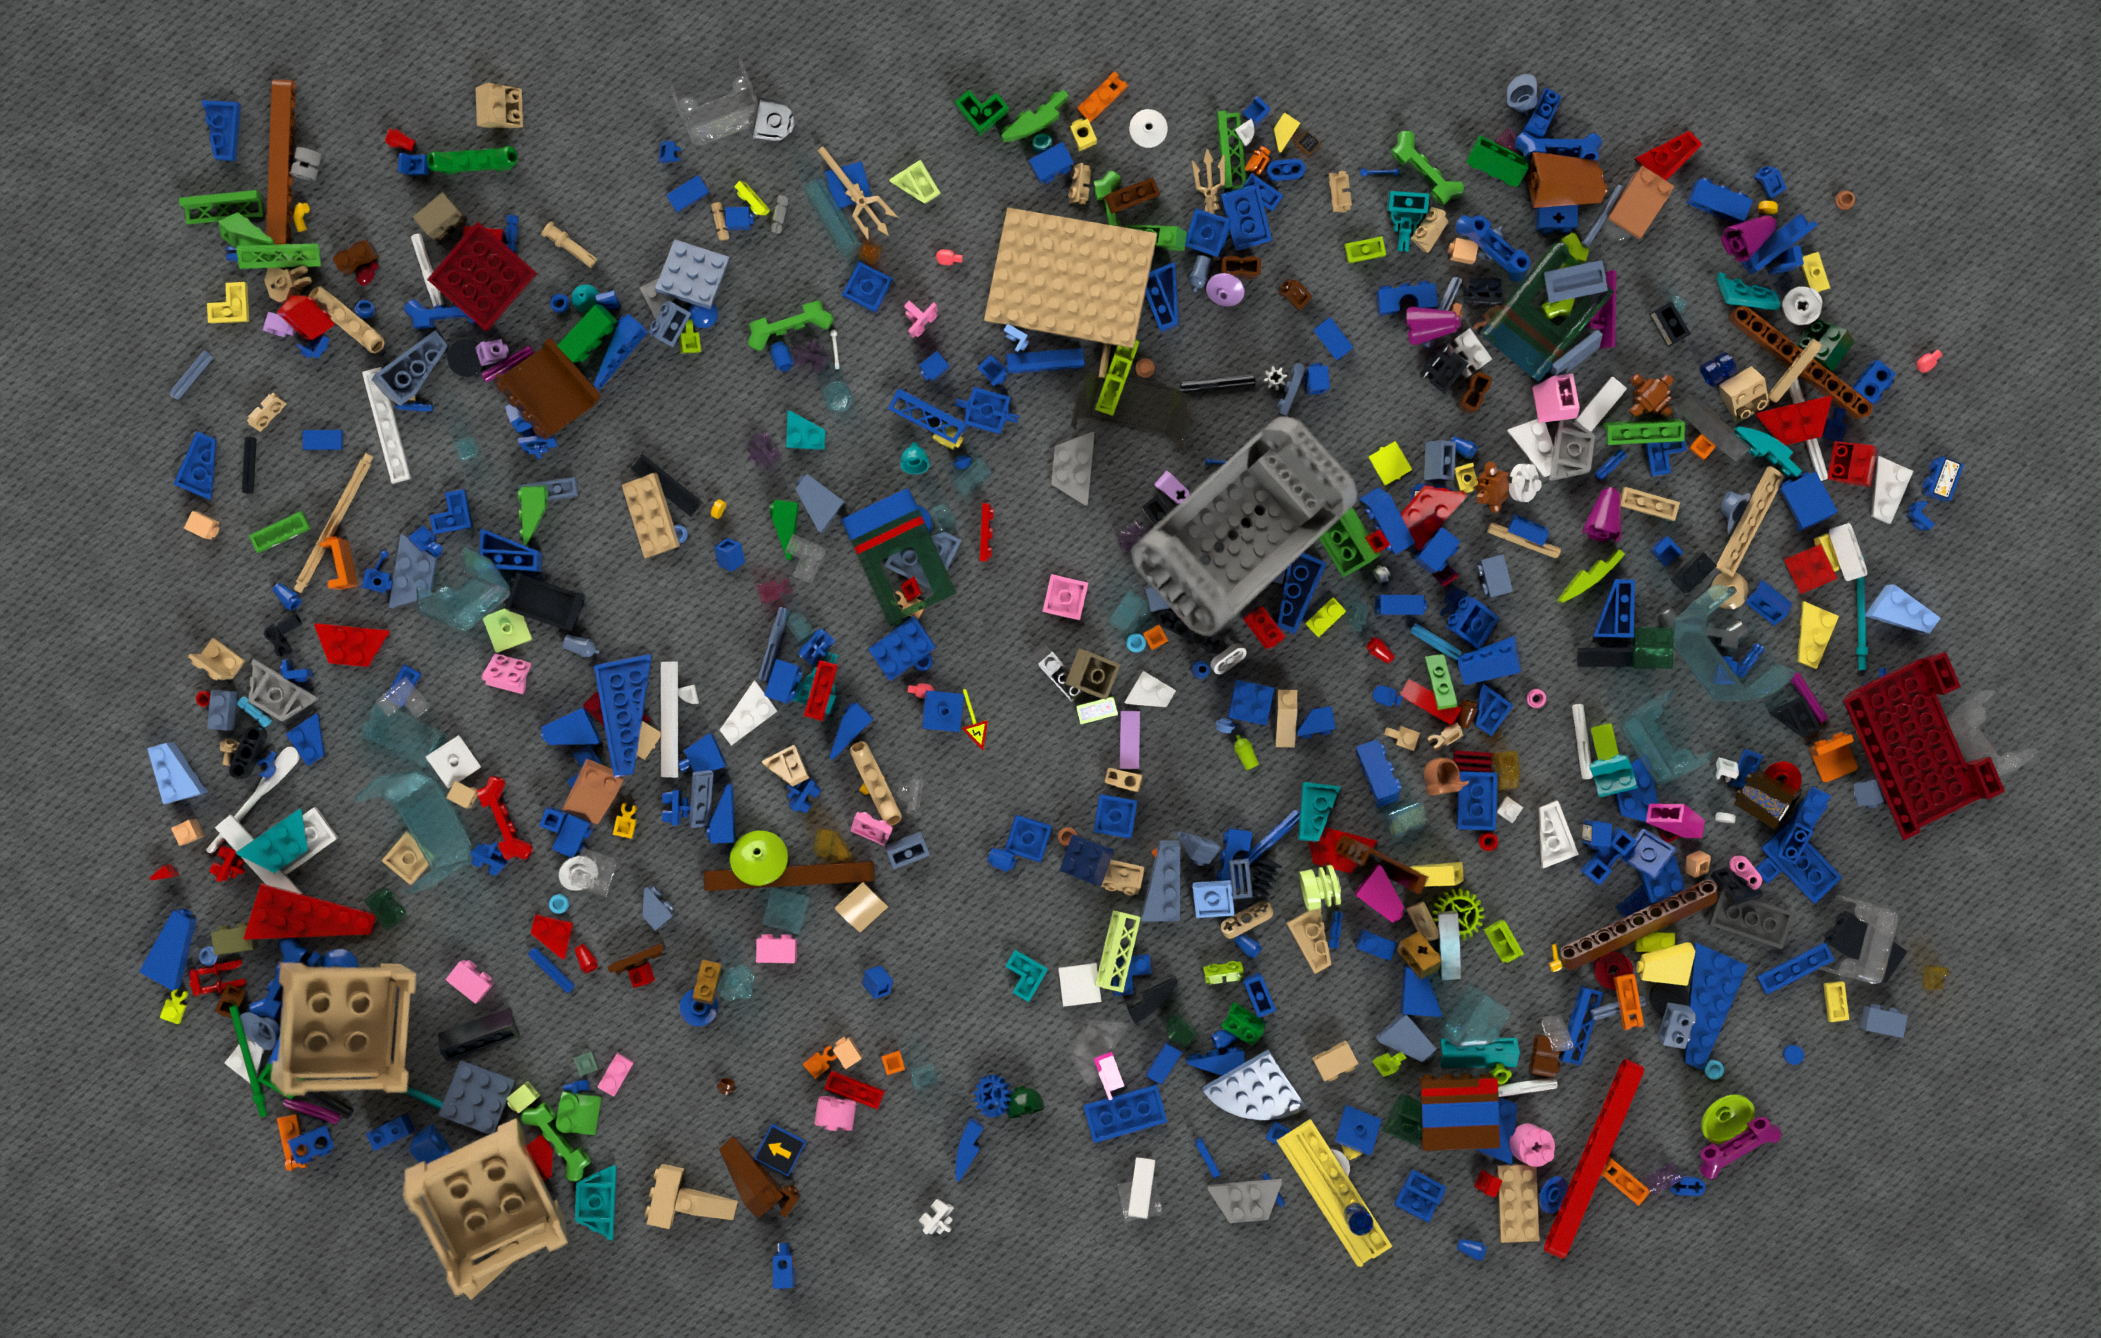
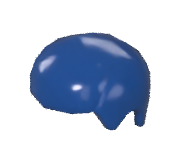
[688,303,718,328]

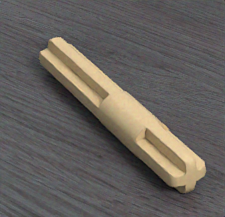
[1487,523,1561,558]

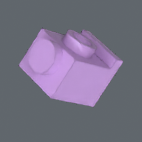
[263,312,296,337]
[475,339,509,366]

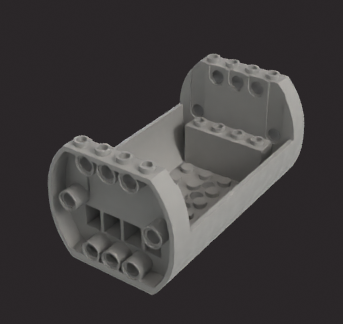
[1131,417,1357,636]

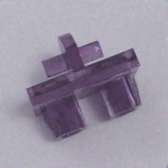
[793,338,831,372]
[747,432,782,470]
[1118,520,1148,551]
[1642,1162,1683,1196]

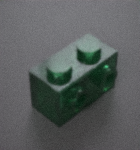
[363,887,408,931]
[1165,1012,1198,1047]

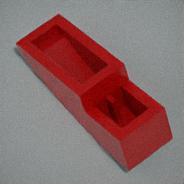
[1399,679,1461,725]

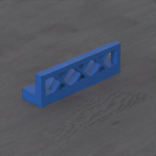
[1741,213,1818,275]
[1006,348,1084,374]
[888,388,968,445]
[1558,986,1603,1066]

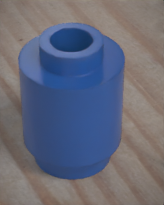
[770,342,794,372]
[987,848,1017,872]

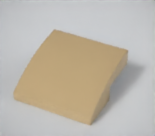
[835,882,889,933]

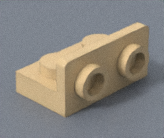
[1411,207,1449,253]
[1101,860,1144,895]

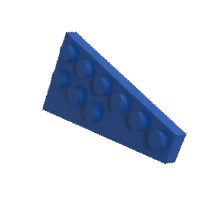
[594,654,652,778]
[1684,942,1748,1070]

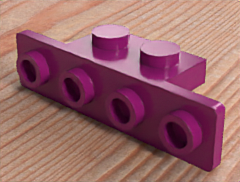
[1585,270,1617,349]

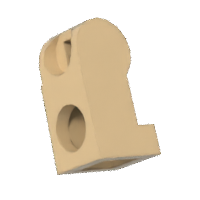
[1104,768,1143,792]

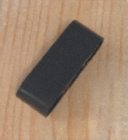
[229,726,267,779]

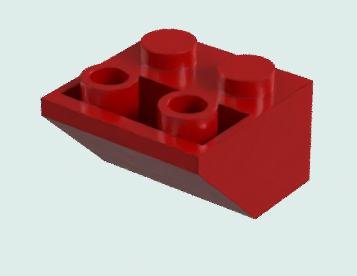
[276,296,335,340]
[1827,441,1877,487]

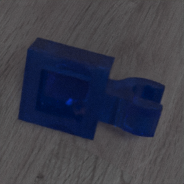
[1822,407,1848,442]

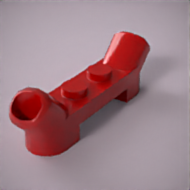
[477,776,533,860]

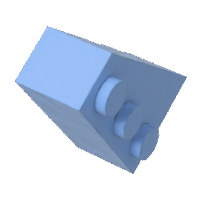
[1865,584,1940,634]
[147,742,208,804]

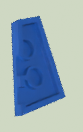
[1476,1097,1517,1165]

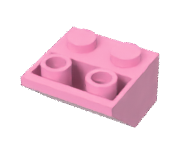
[1532,374,1580,423]

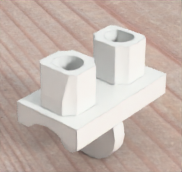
[919,1199,954,1234]

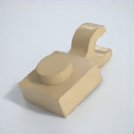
[1428,723,1463,751]
[1384,726,1420,751]

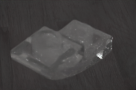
[1541,1015,1574,1052]

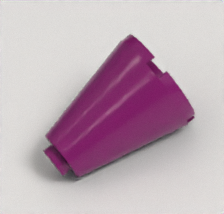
[1721,215,1777,262]
[1407,307,1461,345]
[1582,487,1622,542]

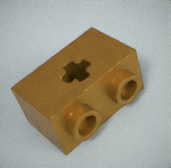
[1397,931,1442,980]
[693,960,723,1005]

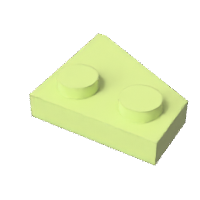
[890,160,941,204]

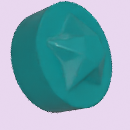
[1033,134,1052,153]

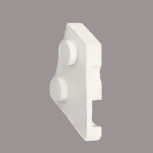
[1124,671,1176,707]
[225,1036,264,1083]

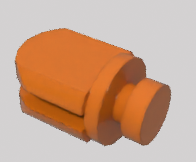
[1245,146,1270,176]

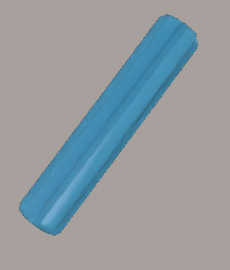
[1410,623,1462,661]

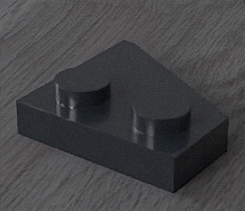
[1769,695,1821,738]
[1710,867,1763,906]

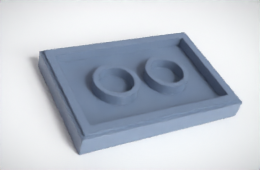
[1550,330,1603,378]

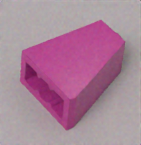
[1646,804,1705,838]
[1354,863,1404,923]

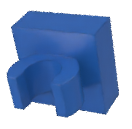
[658,140,681,164]

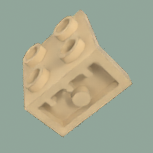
[188,638,245,680]

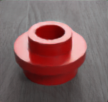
[1478,832,1498,851]

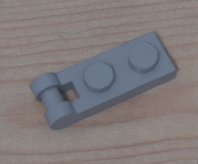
[1276,363,1305,417]

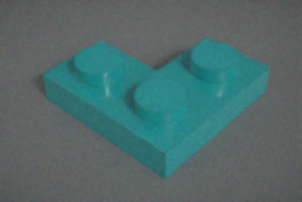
[1005,949,1048,1002]

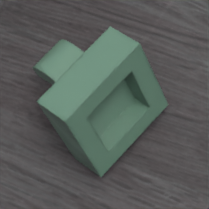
[573,1051,599,1076]

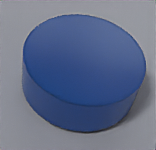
[1783,1045,1804,1065]

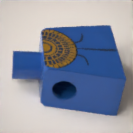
[773,1242,796,1289]

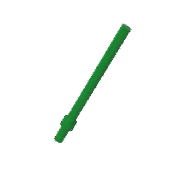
[229,1005,268,1117]

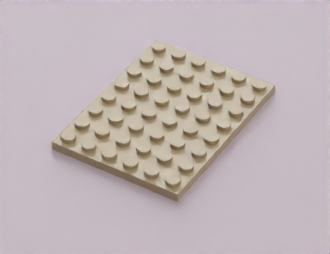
[984,207,1157,348]

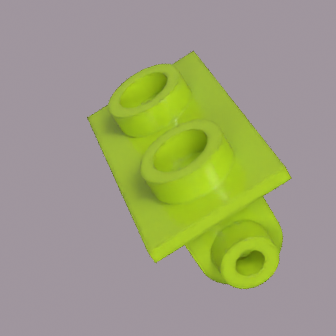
[1203,961,1244,985]

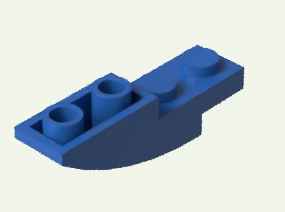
[1777,786,1831,864]

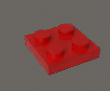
[1784,543,1838,594]

